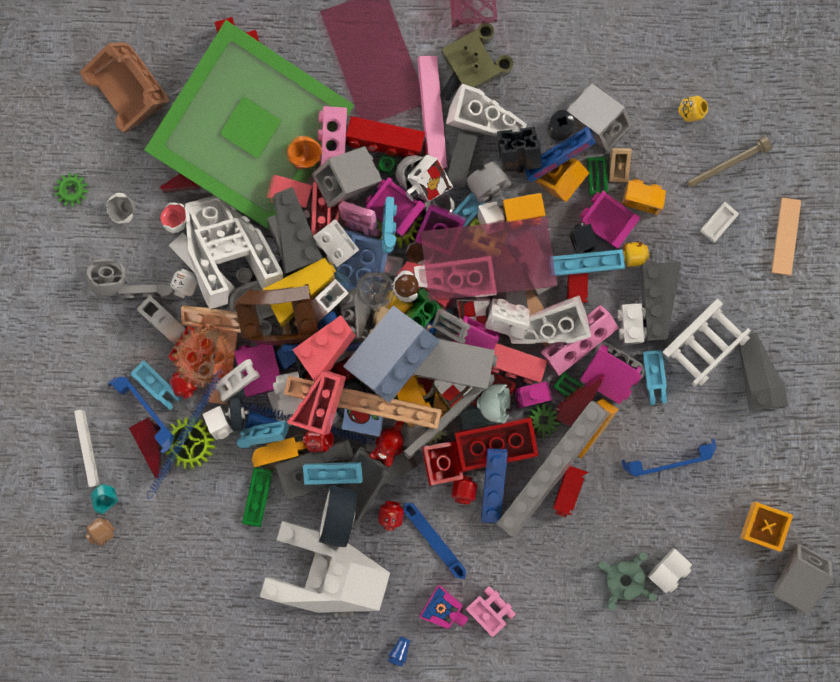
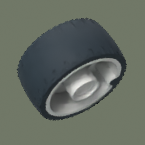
[319,486,357,547]

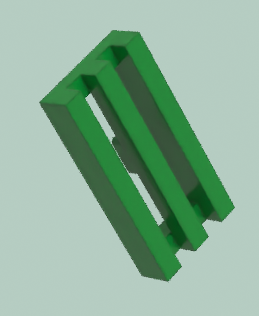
[587,156,608,196]
[553,372,583,397]

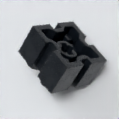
[497,127,541,173]

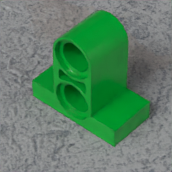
[405,287,445,328]

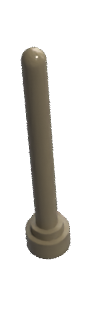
[687,136,772,187]

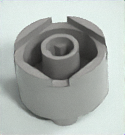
[466,161,512,204]

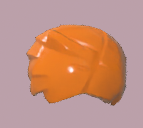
[287,136,322,169]

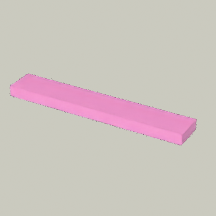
[417,56,447,169]

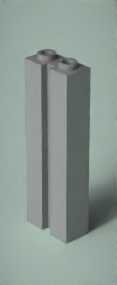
[413,339,497,390]

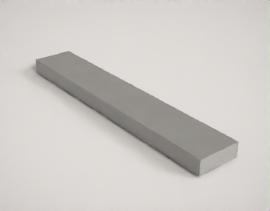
[404,377,495,459]

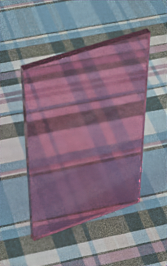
[320,0,421,121]
[420,217,557,301]

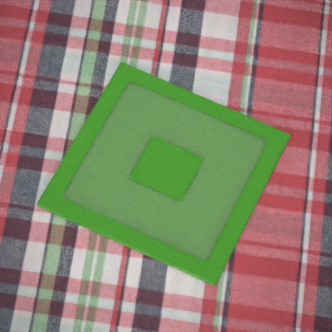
[144,20,354,230]

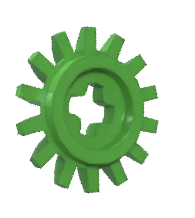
[54,173,88,207]
[527,403,561,438]

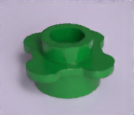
[376,155,398,176]

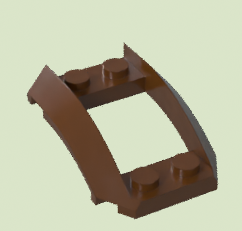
[235,284,319,345]

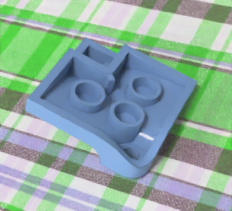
[327,228,388,295]

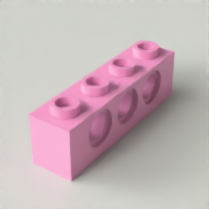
[316,106,347,170]
[541,305,619,375]

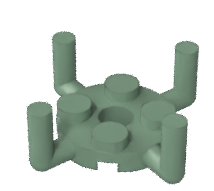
[597,552,657,610]

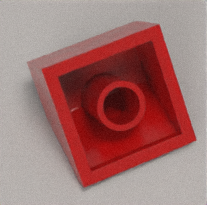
[421,441,464,486]

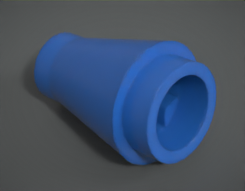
[388,636,410,667]

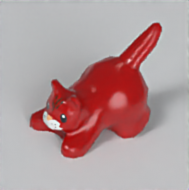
[369,420,404,467]

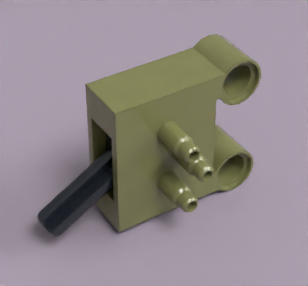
[440,22,513,101]

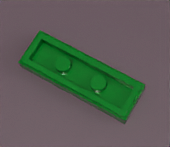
[242,467,273,528]

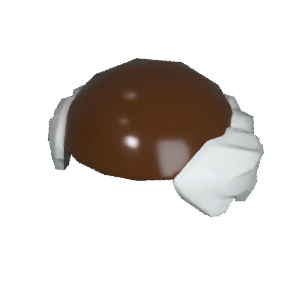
[393,271,419,302]

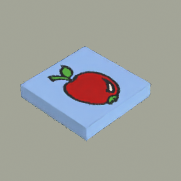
[342,409,384,436]

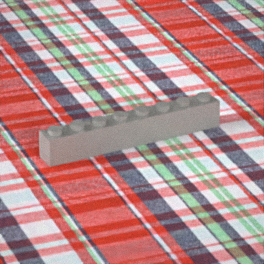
[497,401,610,536]

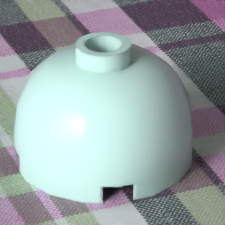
[477,384,511,423]

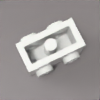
[313,219,359,267]
[617,304,647,345]

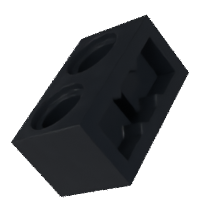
[569,222,598,254]

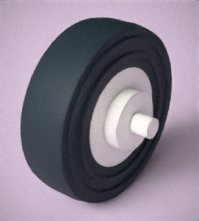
[225,396,249,431]

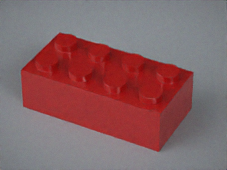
[454,416,539,471]

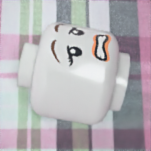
[170,269,198,298]

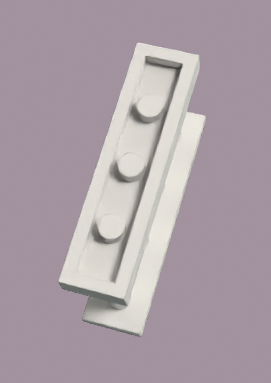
[662,299,751,387]

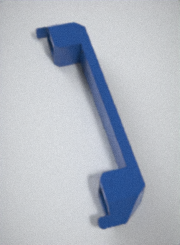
[107,377,174,454]
[622,438,717,477]
[404,503,466,579]

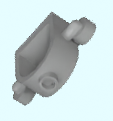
[226,267,276,335]

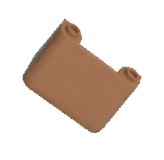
[79,42,169,133]

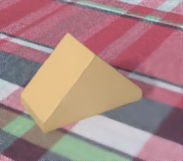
[609,148,632,182]

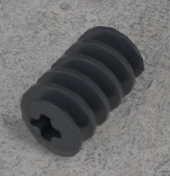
[547,110,574,141]

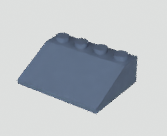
[343,306,440,404]

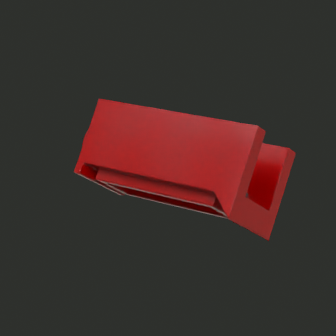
[567,273,588,304]
[552,466,589,518]

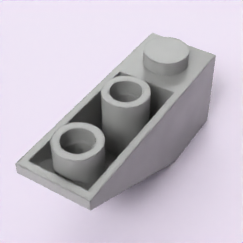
[340,288,370,342]
[136,295,186,345]

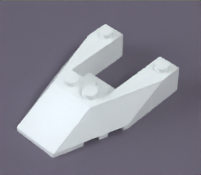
[185,195,283,309]
[260,521,390,613]

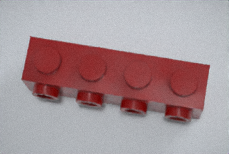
[345,116,425,158]

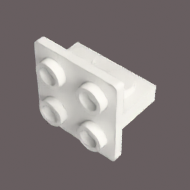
[485,299,529,339]

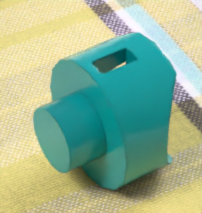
[90,484,119,514]

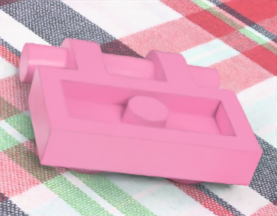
[339,201,381,237]
[466,586,516,637]

